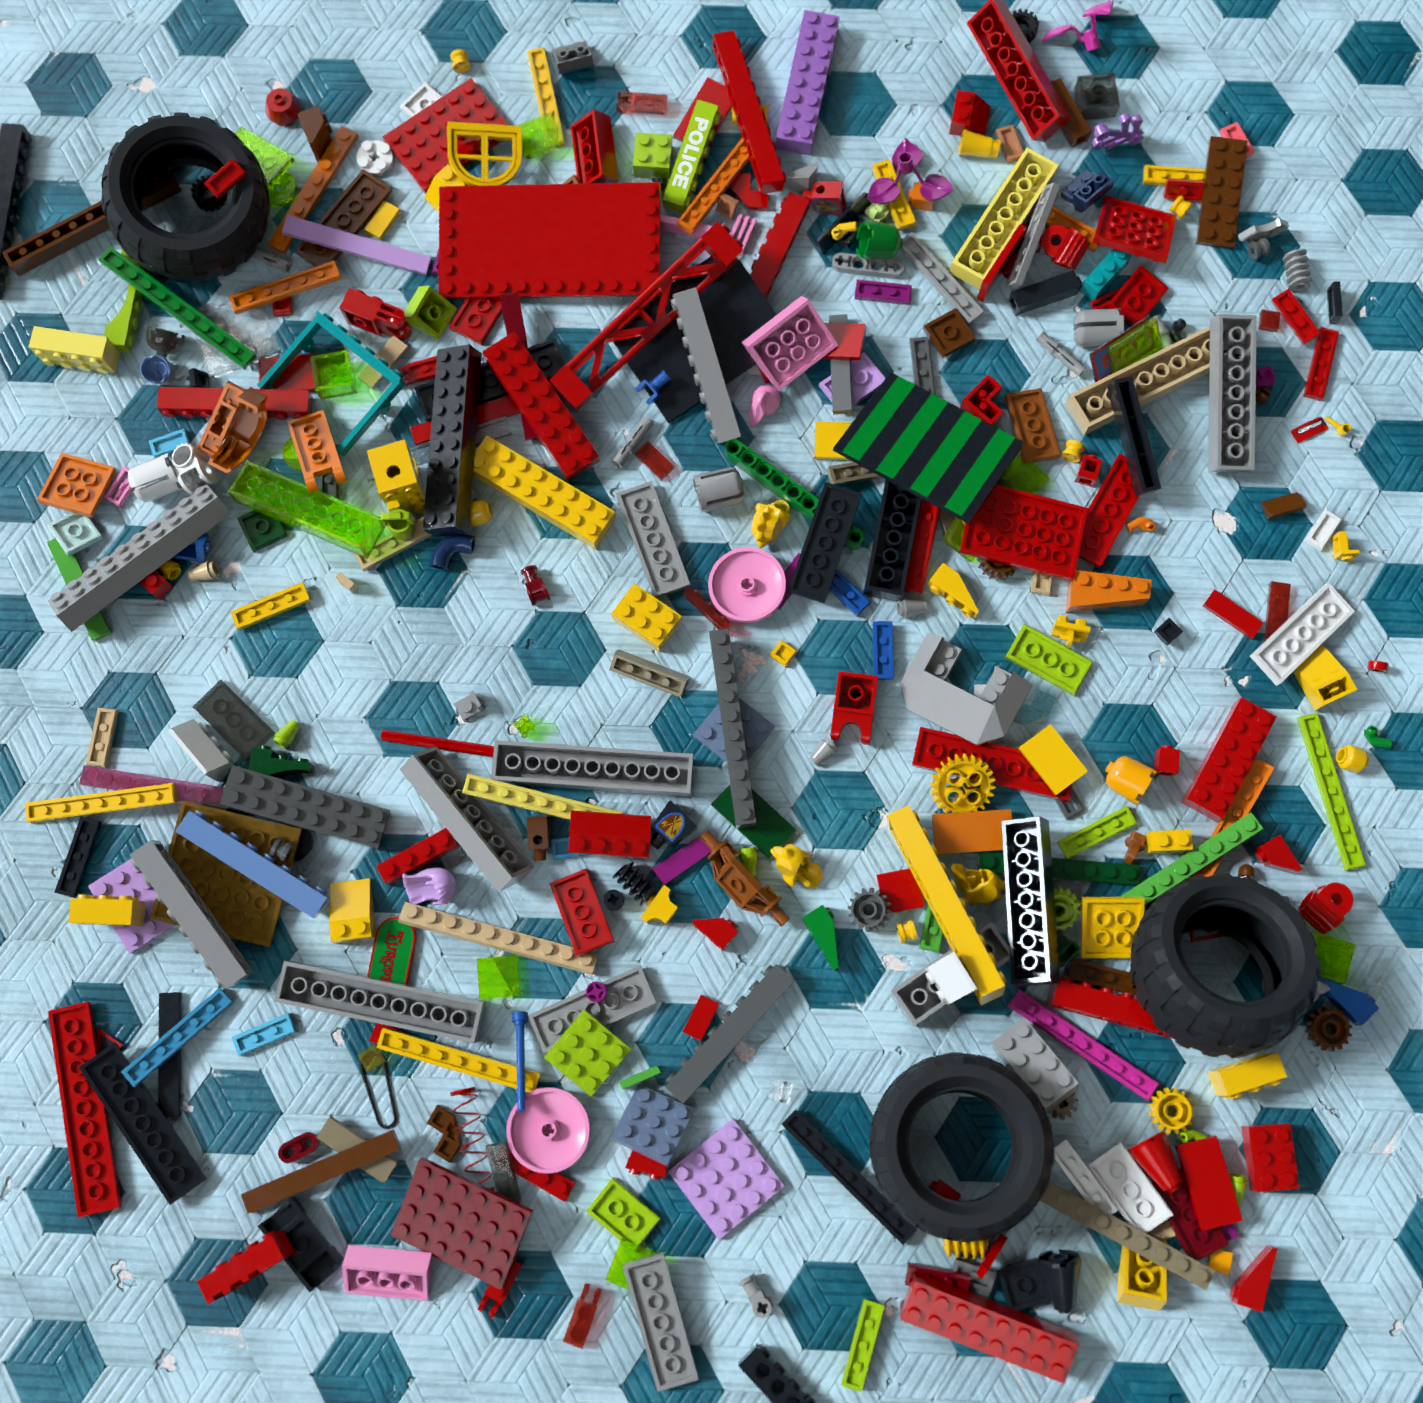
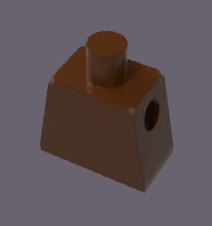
[526,816,551,861]

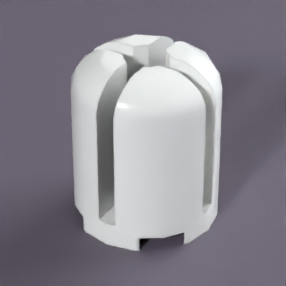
[128,453,183,502]

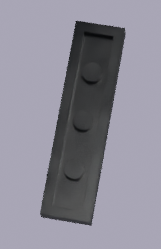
[54,816,102,898]

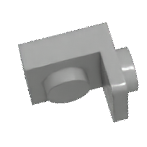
[454,690,485,722]

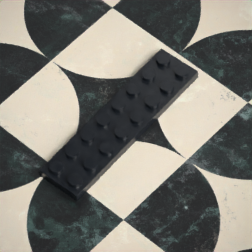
[414,338,566,422]
[79,1042,207,1205]

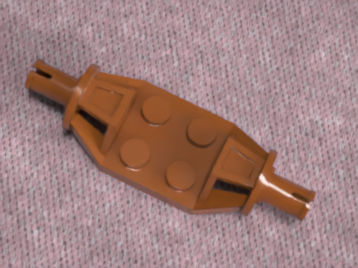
[699,829,790,927]

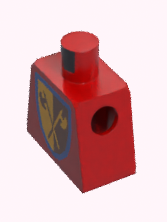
[802,181,847,216]

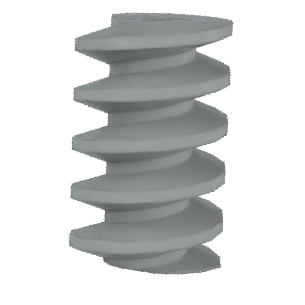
[1283,249,1312,292]

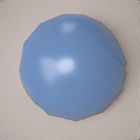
[140,355,172,384]

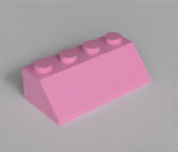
[342,1245,432,1301]

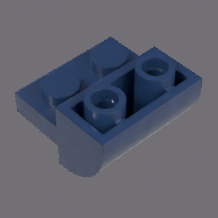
[1060,169,1113,212]

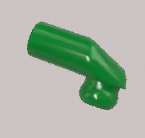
[1364,726,1392,749]

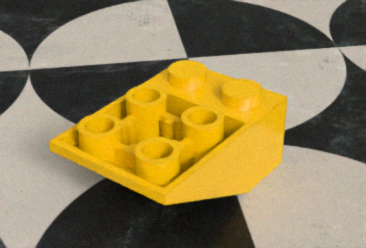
[1293,644,1357,711]

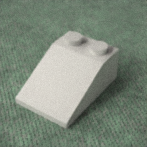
[925,952,977,1005]

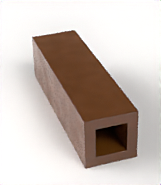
[1051,78,1091,148]

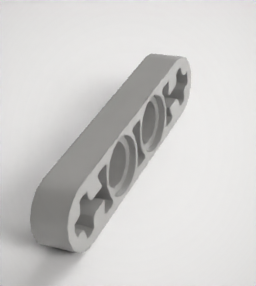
[832,253,904,279]

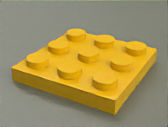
[1080,897,1145,958]

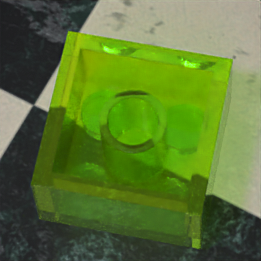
[310,350,358,400]
[1312,932,1356,985]

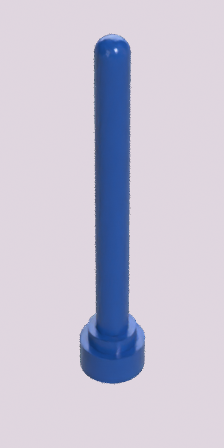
[512,1012,528,1112]

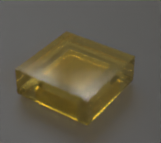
[357,1044,386,1073]

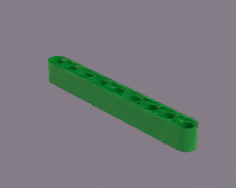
[725,439,864,551]

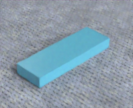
[232,1013,297,1056]

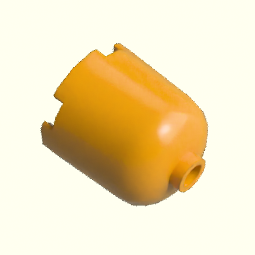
[1105,756,1157,805]

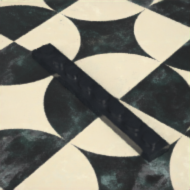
[781,1109,917,1245]

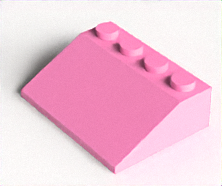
[742,296,838,391]

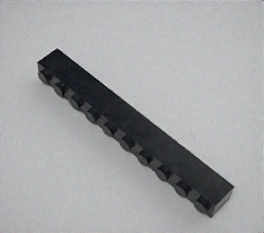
[0,123,31,300]

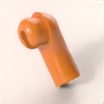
[1125,517,1156,532]

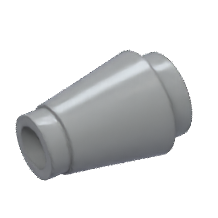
[897,599,927,618]
[809,737,838,766]

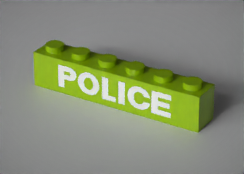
[663,100,721,213]

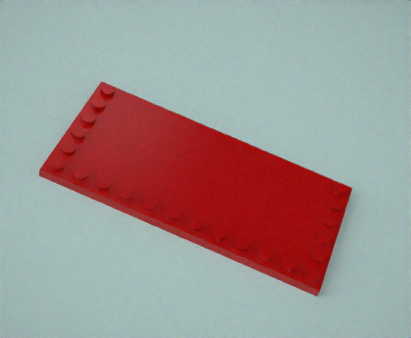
[438,182,661,299]

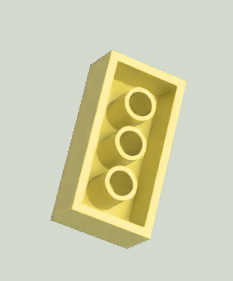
[28,326,120,374]

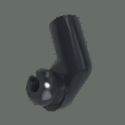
[1169,318,1186,343]

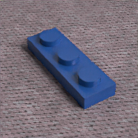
[872,621,894,680]

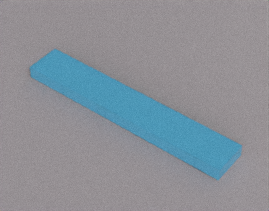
[121,987,234,1088]

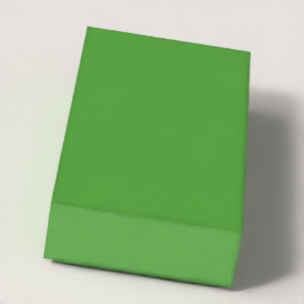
[620,1065,661,1089]

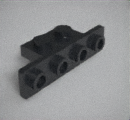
[816,192,871,255]

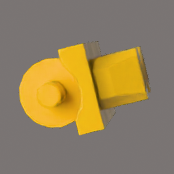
[1051,615,1091,647]

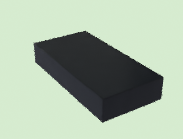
[1327,281,1343,324]

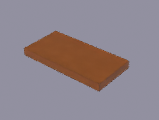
[1004,388,1061,464]

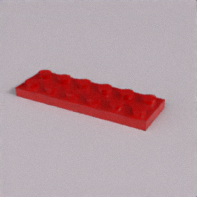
[1078,453,1139,568]

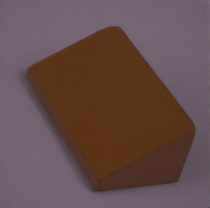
[1260,492,1307,521]

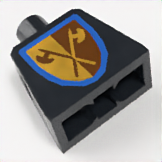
[650,800,698,850]

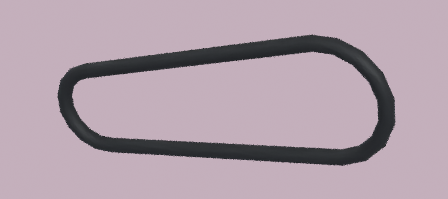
[359,1052,397,1129]

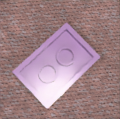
[819,352,885,415]

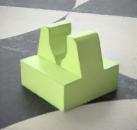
[864,203,890,222]

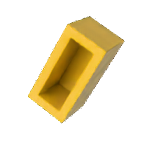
[1145,830,1193,854]

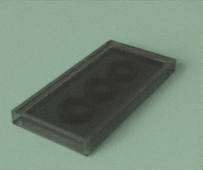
[193,680,275,761]

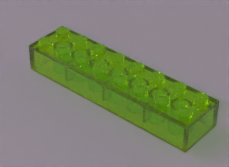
[228,460,386,559]

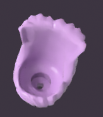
[402,868,457,905]

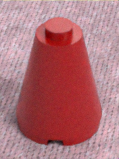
[1128,1130,1182,1193]

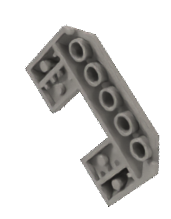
[899,633,1033,745]

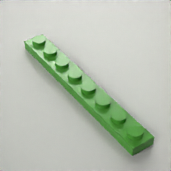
[1120,812,1264,906]

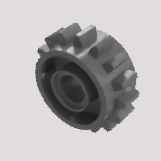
[847,887,893,932]

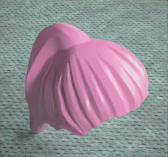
[748,385,781,426]

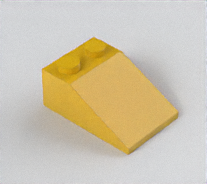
[329,878,376,944]
[1117,1238,1167,1311]

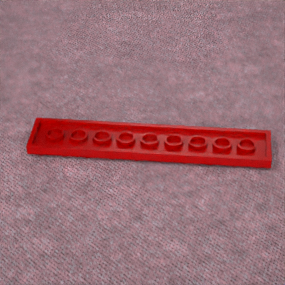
[48,1002,122,1217]

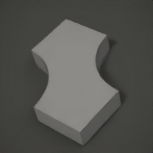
[1238,218,1289,243]

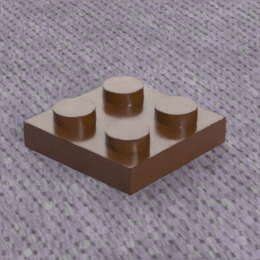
[923,308,975,358]

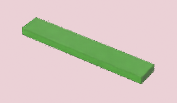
[47,538,112,642]

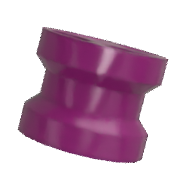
[586,982,607,1003]

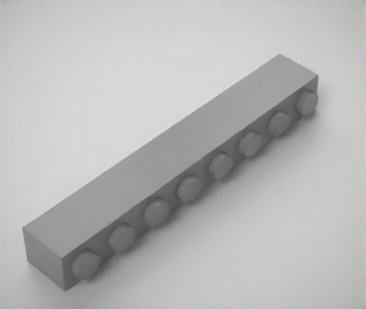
[671,287,741,444]

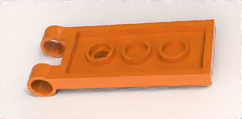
[287,410,347,494]

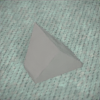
[783,162,818,195]

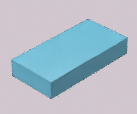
[149,428,191,458]

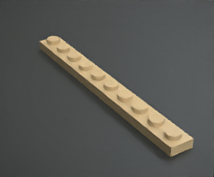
[398,902,598,975]

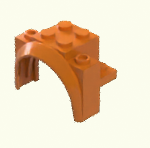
[197,381,268,474]

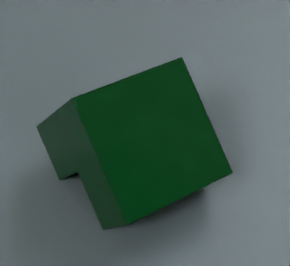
[1057,932,1082,968]

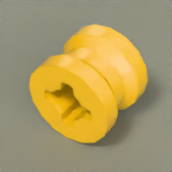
[450,49,471,73]
[1169,195,1193,219]
[1062,440,1085,462]
[896,920,917,944]

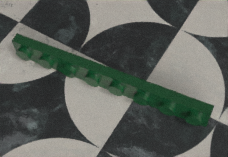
[977,852,1140,886]

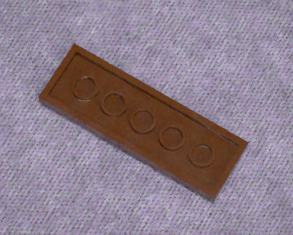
[1196,136,1248,249]
[294,169,393,267]

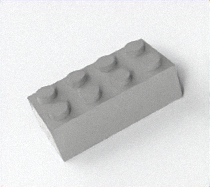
[992,1018,1079,1114]

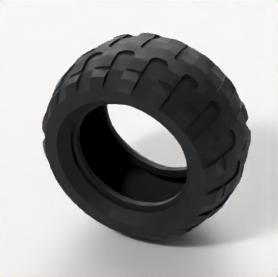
[101,112,270,283]
[1130,873,1321,1058]
[869,1052,1055,1242]

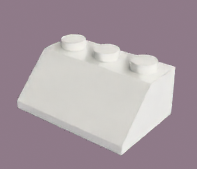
[168,719,235,781]

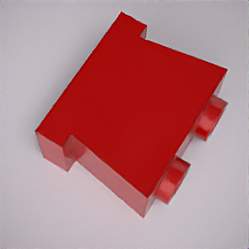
[625,1150,667,1180]

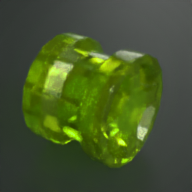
[512,714,537,738]

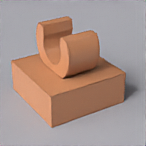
[715,193,739,219]

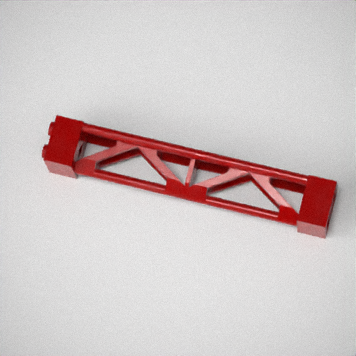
[550,221,744,412]

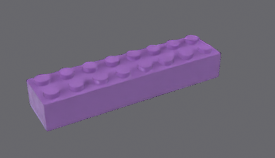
[776,10,840,156]

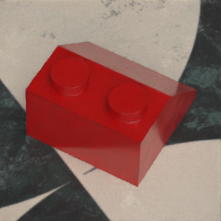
[949,90,991,136]

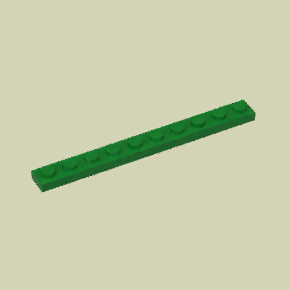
[98,246,256,370]

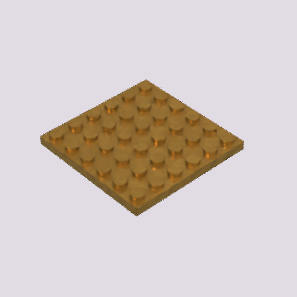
[150,801,302,947]

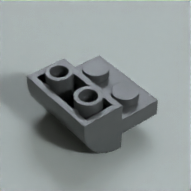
[552,41,594,75]

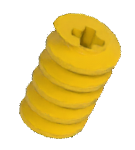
[943,1239,988,1259]

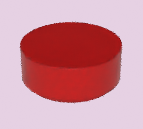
[1367,661,1389,672]

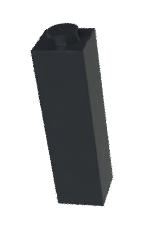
[1009,270,1081,316]

